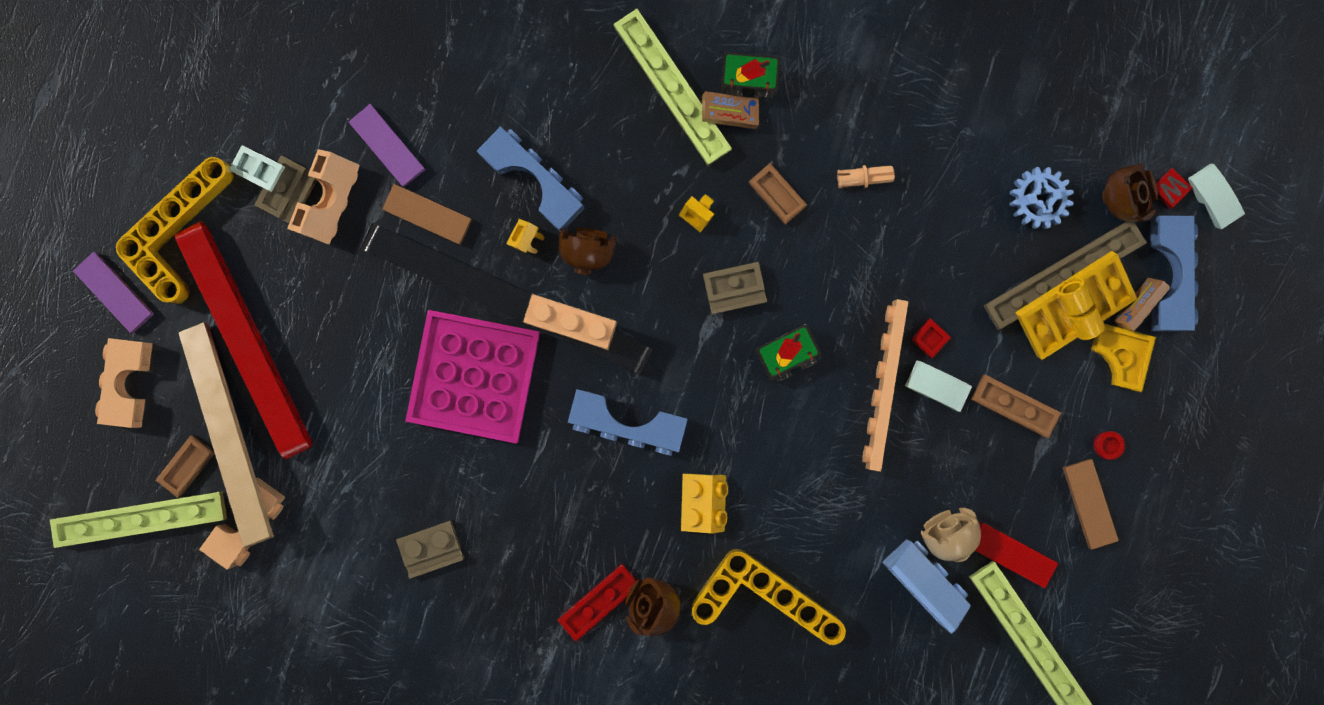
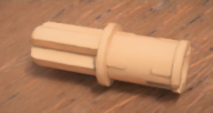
[837,165,895,188]

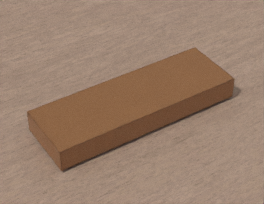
[382,184,472,245]
[971,375,1061,438]
[1062,459,1119,550]

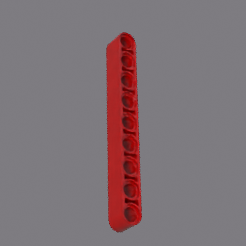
[175,221,312,460]

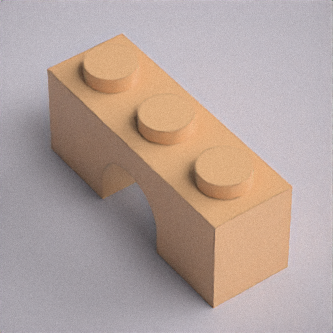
[287,149,360,244]
[523,294,617,350]
[95,338,153,428]
[199,478,285,570]

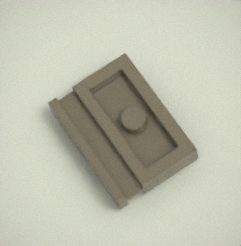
[254,155,317,223]
[703,262,767,315]
[396,520,465,579]

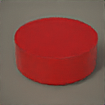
[1094,431,1125,460]

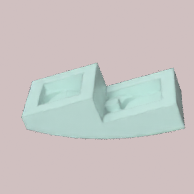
[230,145,285,192]
[1188,163,1245,229]
[905,360,972,412]

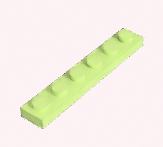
[614,9,732,166]
[50,491,227,548]
[969,561,1092,705]

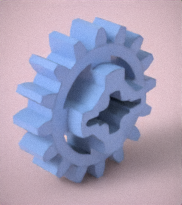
[1009,167,1074,229]

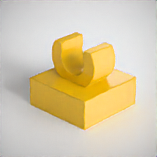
[679,194,714,233]
[506,219,545,254]

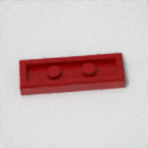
[975,522,1058,588]
[557,563,637,642]

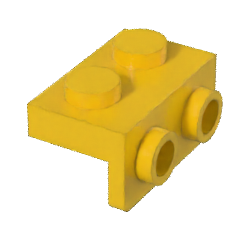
[681,474,728,533]

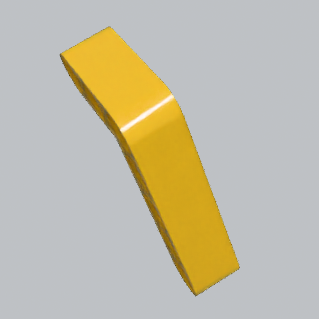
[116,157,234,304]
[692,549,846,645]

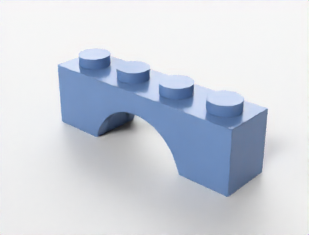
[477,127,584,231]
[1150,216,1198,332]
[568,389,687,456]

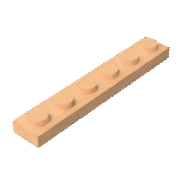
[862,300,908,471]

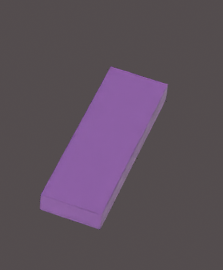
[349,104,425,188]
[73,252,154,333]

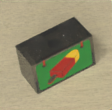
[720,52,781,100]
[754,324,822,382]

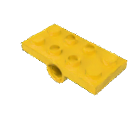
[1015,251,1137,360]

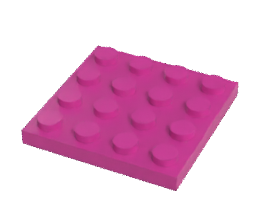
[405,310,541,444]

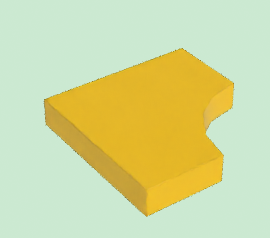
[1091,324,1156,392]

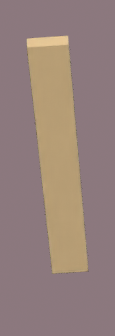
[179,322,274,547]

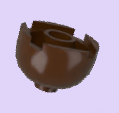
[1102,164,1158,222]
[559,227,616,275]
[625,578,680,636]

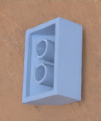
[882,539,971,634]

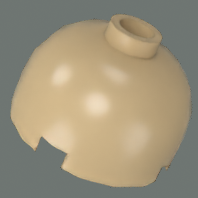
[921,508,981,562]

